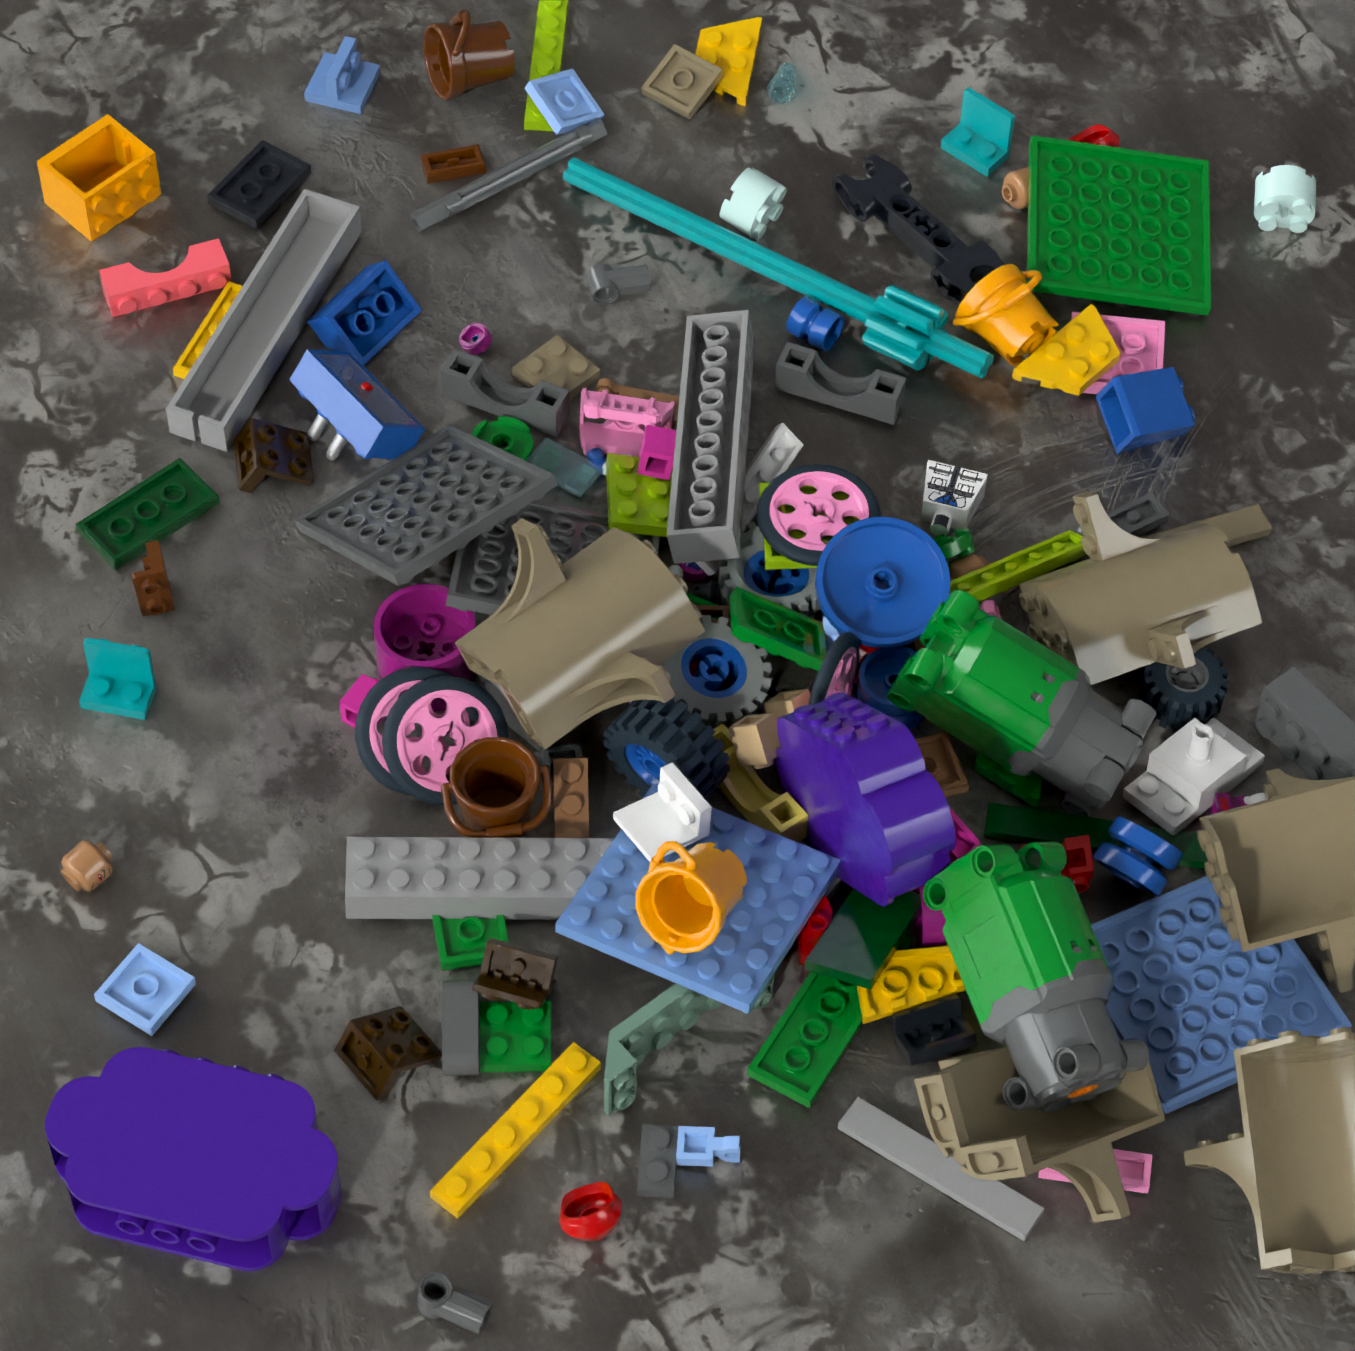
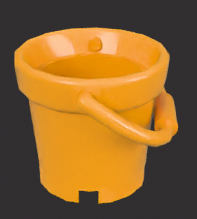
[953,263,1058,367]
[635,841,747,955]

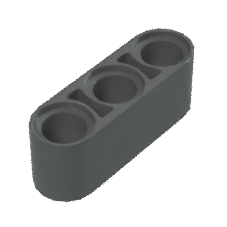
[442,980,479,1076]

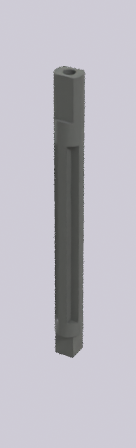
[410,119,607,233]

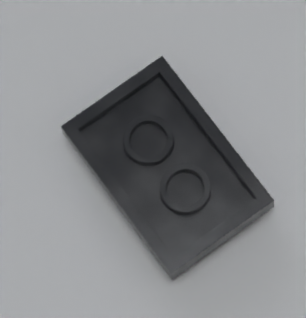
[207,140,311,229]

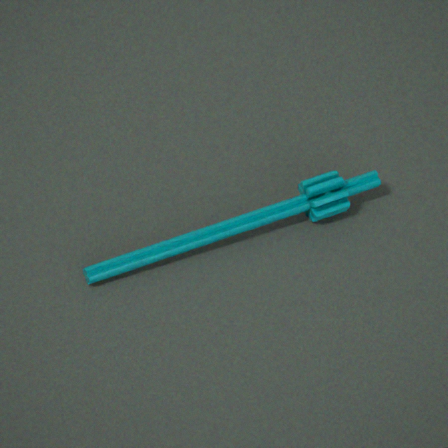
[563,157,994,379]

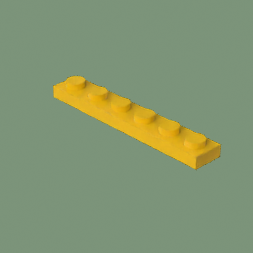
[430,1042,601,1219]

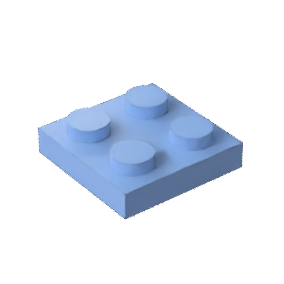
[525,68,605,135]
[94,943,196,1036]

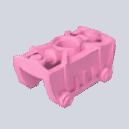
[579,388,675,457]

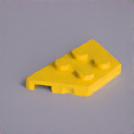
[695,17,762,106]
[1012,304,1121,396]

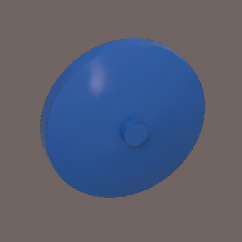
[815,517,950,648]

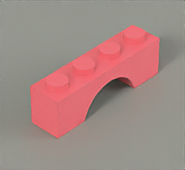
[99,238,232,317]

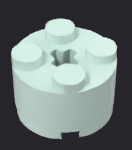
[1254,165,1316,233]
[720,167,787,241]

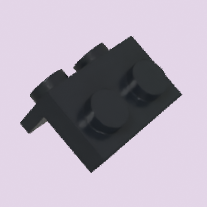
[892,994,977,1066]

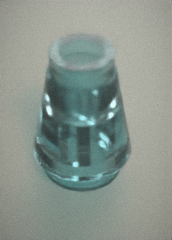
[767,63,796,104]

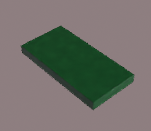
[75,458,220,570]
[805,889,922,990]

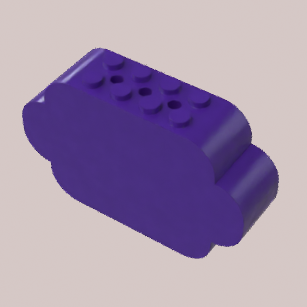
[775,693,956,907]
[45,1047,342,1271]

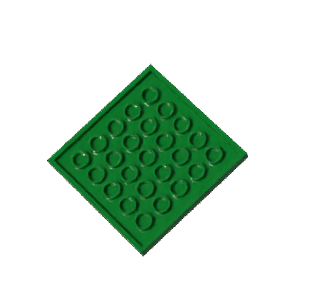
[1027,135,1211,316]

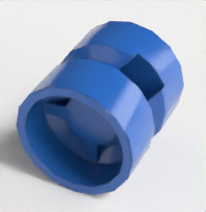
[786,296,845,352]

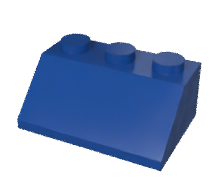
[307,260,422,365]

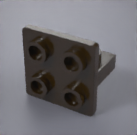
[472,938,558,1010]

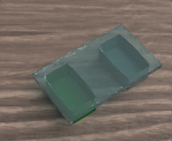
[526,437,604,500]

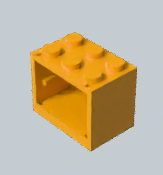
[37,114,161,242]

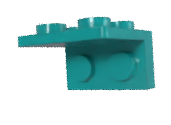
[941,87,1015,177]
[79,638,157,720]

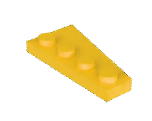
[857,946,966,1024]

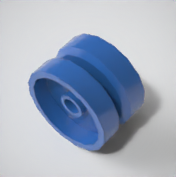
[856,646,925,730]
[1092,816,1184,897]

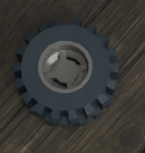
[1139,648,1229,732]

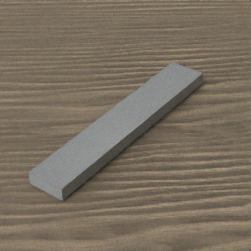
[838,1097,1044,1241]

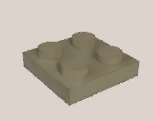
[641,44,724,120]
[512,335,600,400]

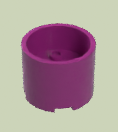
[373,584,477,712]

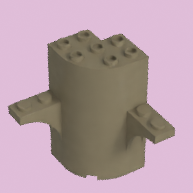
[1019,492,1262,685]
[455,518,705,749]
[1197,768,1355,993]
[1183,1027,1355,1274]
[914,1046,1165,1222]

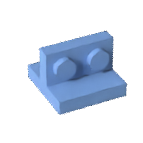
[304,36,381,114]

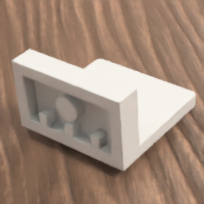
[613,763,712,861]

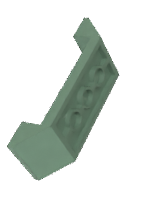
[604,975,774,1116]

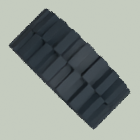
[603,697,730,800]

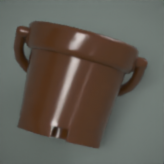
[423,10,515,100]
[441,737,552,838]

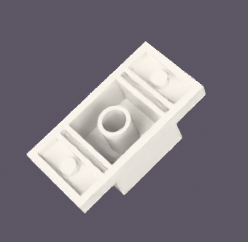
[1122,717,1265,836]

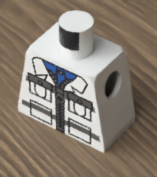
[921,460,988,536]

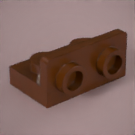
[131,540,175,616]

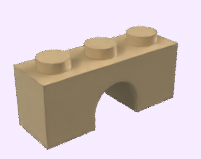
[728,689,810,769]

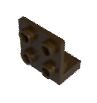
[234,418,314,493]
[334,1006,442,1100]

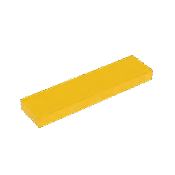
[173,281,243,379]

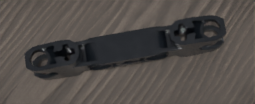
[832,154,1005,305]

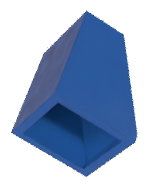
[1095,367,1195,455]

